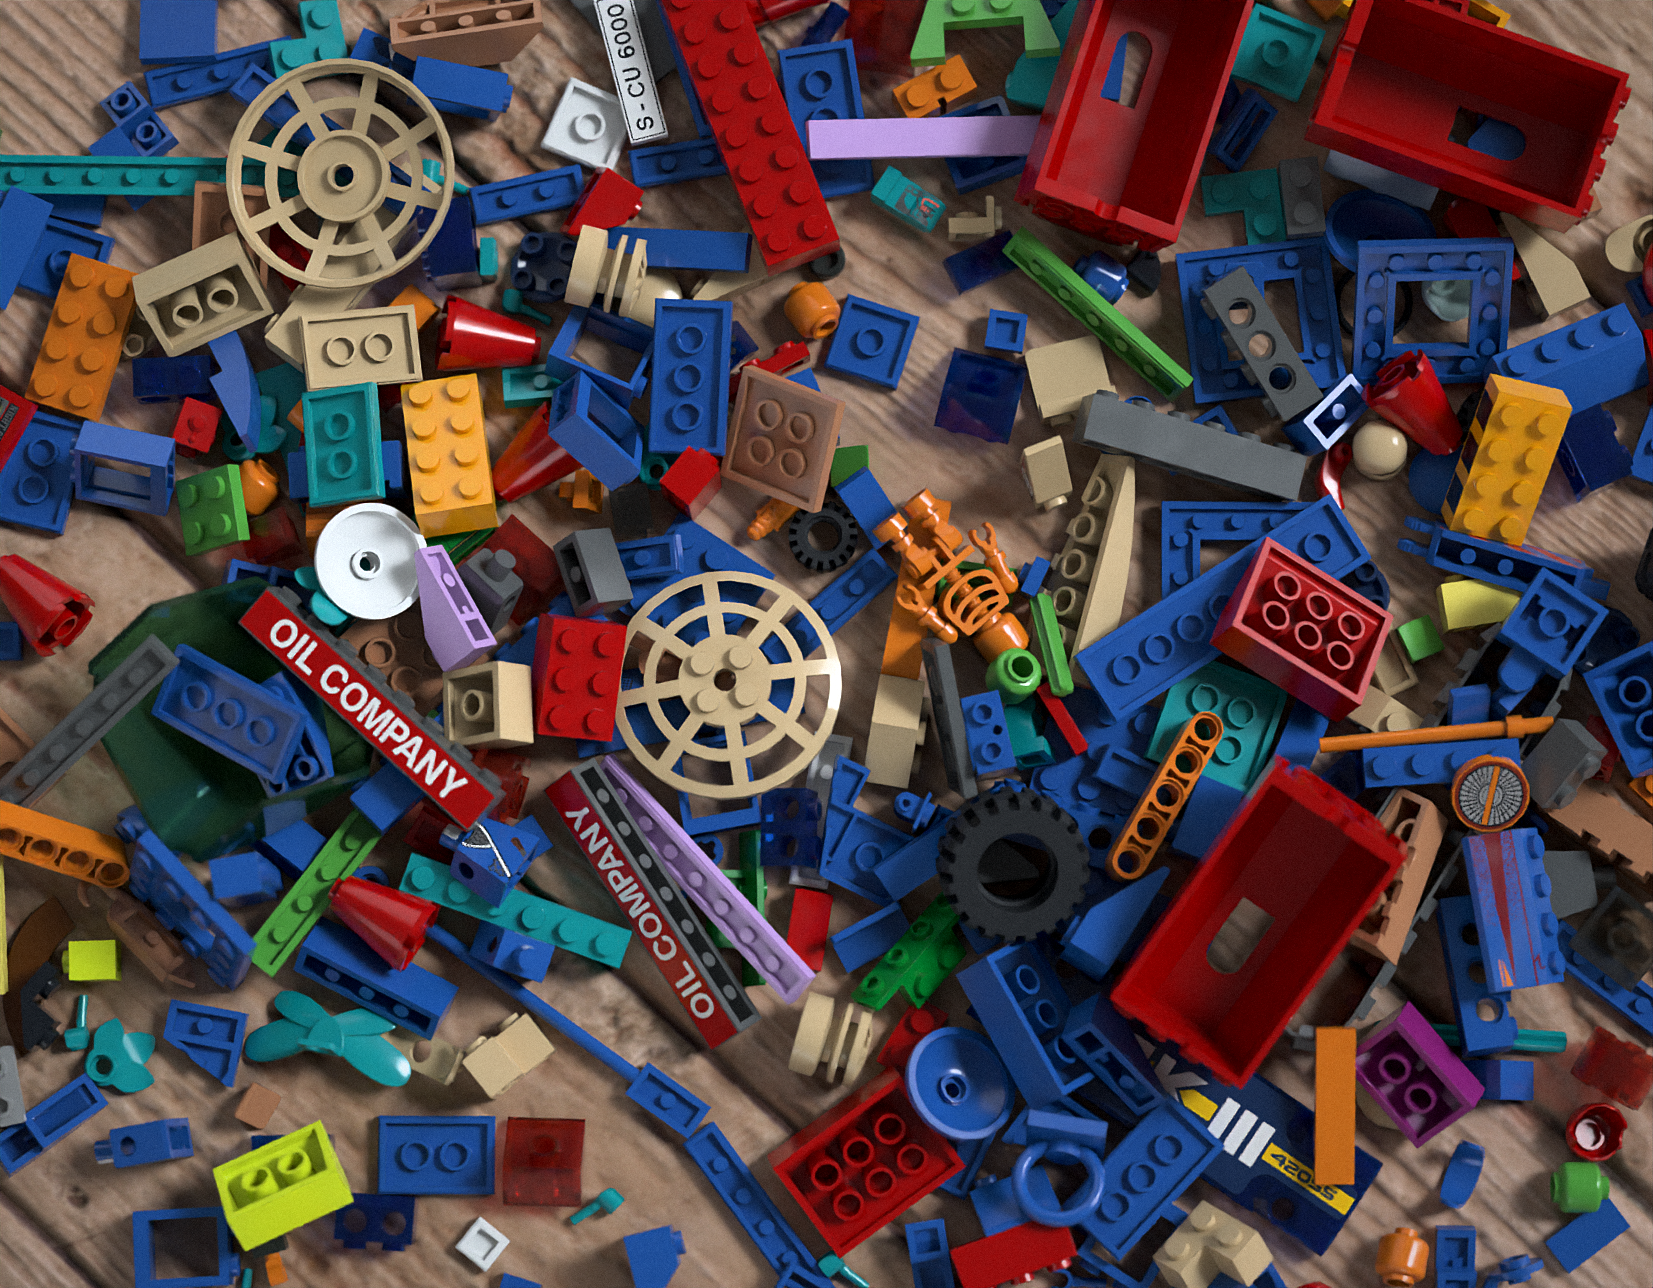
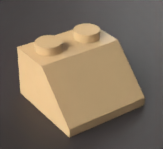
[442,661,533,750]

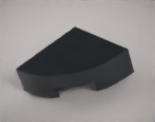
[1126,250,1161,295]

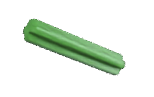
[1029,593,1074,698]

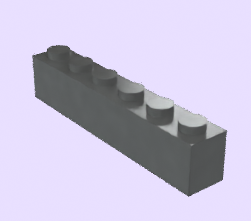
[1072,389,1307,502]

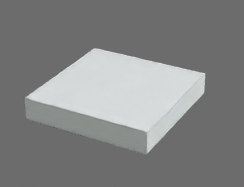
[541,77,629,171]

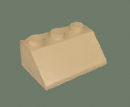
[132,231,274,359]

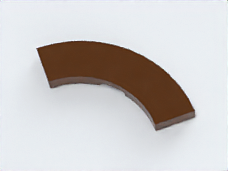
[2,896,77,1058]

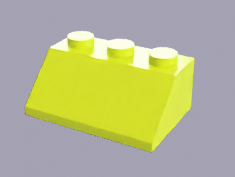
[212,1120,354,1251]

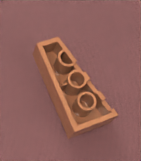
[1530,779,1653,897]
[1348,787,1449,966]

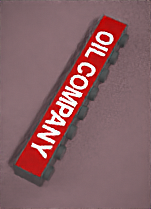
[238,586,507,831]
[543,758,762,1051]

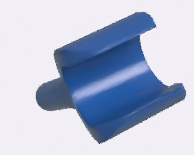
[1051,1268,1106,1288]

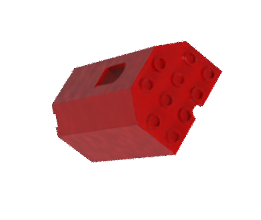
[1014,0,1254,253]
[1303,0,1631,234]
[1110,754,1408,1089]

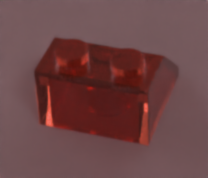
[843,0,926,77]
[480,514,564,627]
[502,1117,586,1208]

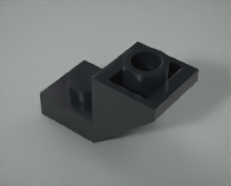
[20,961,64,1052]

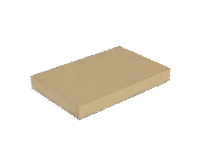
[298,304,423,392]

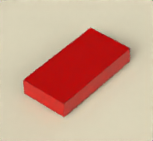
[1034,682,1089,759]

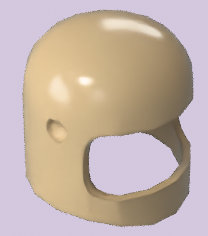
[1352,420,1408,481]

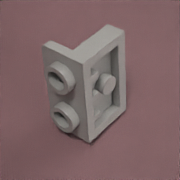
[0,1046,26,1129]

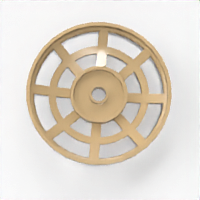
[226,58,454,289]
[615,571,842,800]

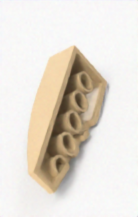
[1025,454,1135,690]

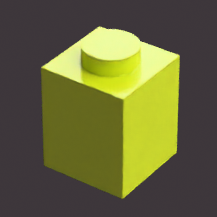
[62,940,122,982]

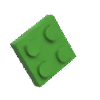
[175,464,250,556]

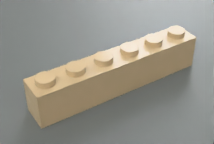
[264,161,442,374]

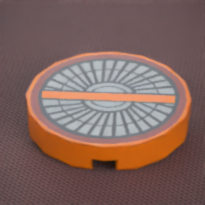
[1450,755,1529,832]

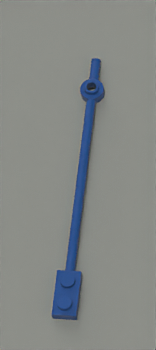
[352,866,712,1139]

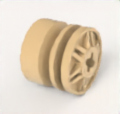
[564,225,648,318]
[787,992,873,1088]

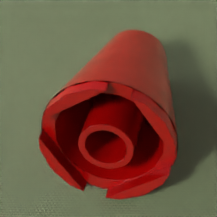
[434,295,542,372]
[1361,349,1463,456]
[491,401,584,503]
[0,554,95,657]
[327,875,441,972]

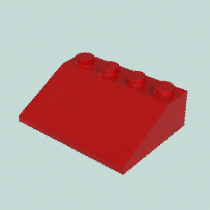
[1209,537,1394,723]
[767,1064,966,1259]

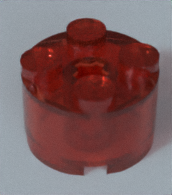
[469,749,531,827]
[1570,1025,1653,1111]

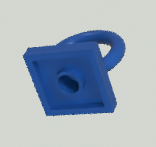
[1011,1110,1108,1227]

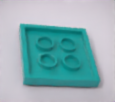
[1143,660,1288,797]

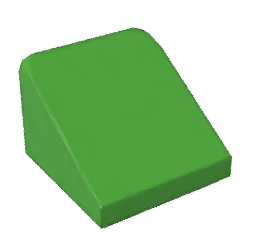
[831,445,869,488]
[1395,614,1445,665]

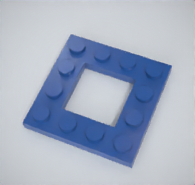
[1175,236,1346,406]
[1351,237,1514,386]
[1161,501,1315,656]
[128,829,257,992]

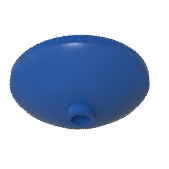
[1323,189,1437,273]
[905,1027,1015,1141]

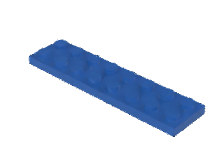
[1073,493,1372,723]

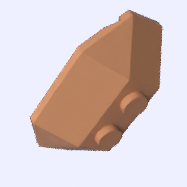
[389,0,544,67]

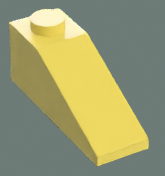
[1436,574,1523,634]

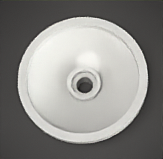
[314,503,427,620]

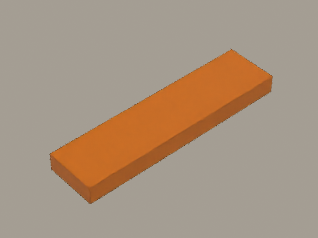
[1313,1027,1356,1185]

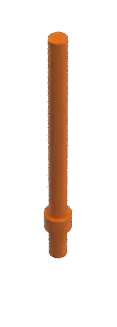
[1318,715,1554,754]

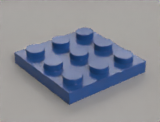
[618,512,775,647]
[1029,686,1160,823]

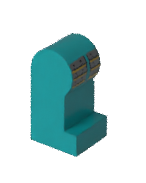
[1004,694,1056,770]

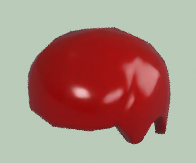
[1565,1102,1628,1162]

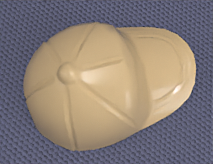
[1604,214,1653,272]

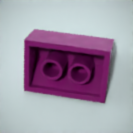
[1355,1001,1485,1149]

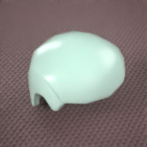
[1421,280,1471,322]

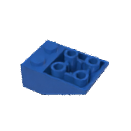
[257,670,334,810]

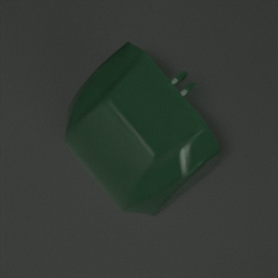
[88,576,374,864]

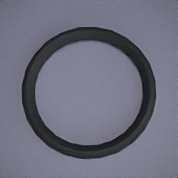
[1334,270,1413,337]

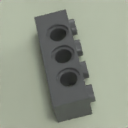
[1199,265,1324,422]

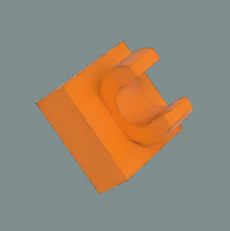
[559,470,604,514]

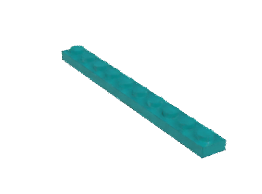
[0,155,350,198]

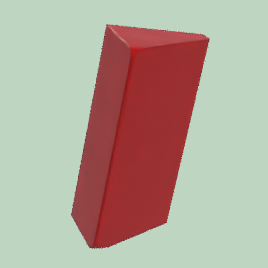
[786,888,834,972]

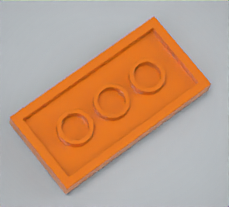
[24,253,138,422]

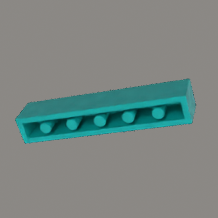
[399,853,633,968]

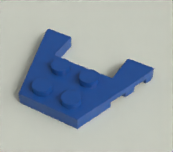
[817,753,954,907]

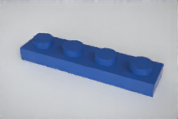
[1361,738,1521,789]

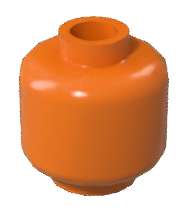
[784,282,841,339]
[239,459,281,516]
[1375,1227,1429,1288]

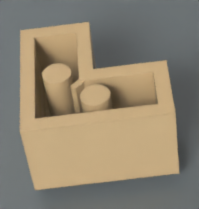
[864,674,931,789]
[462,1013,557,1099]
[1153,1200,1273,1288]

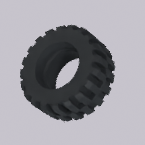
[936,786,1090,943]

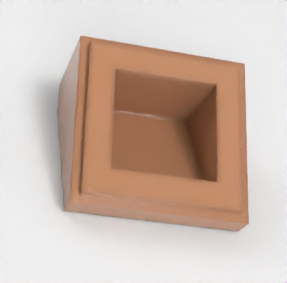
[233,1082,281,1129]

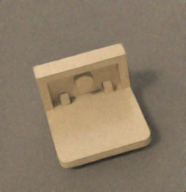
[1025,335,1116,427]

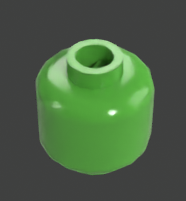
[985,648,1042,704]
[1550,1162,1609,1213]

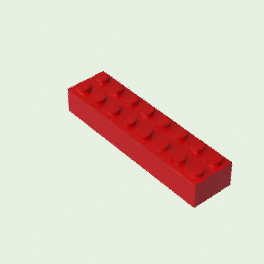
[659,0,840,277]

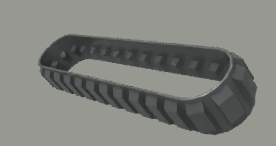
[1281,622,1573,1052]

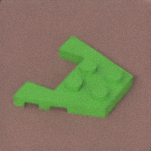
[910,0,1061,67]

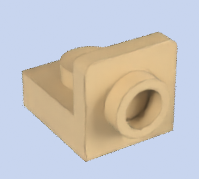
[948,195,1002,242]

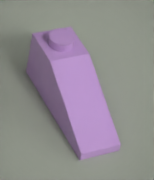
[414,545,497,672]

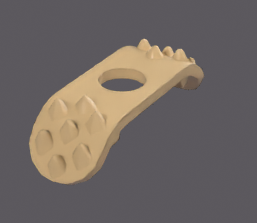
[380,1025,465,1086]

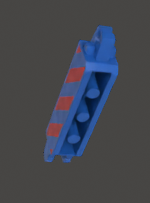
[1397,515,1611,601]

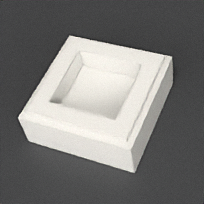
[455,1216,510,1272]

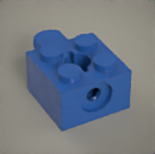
[1494,567,1609,693]

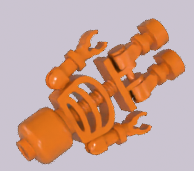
[872,488,1031,665]

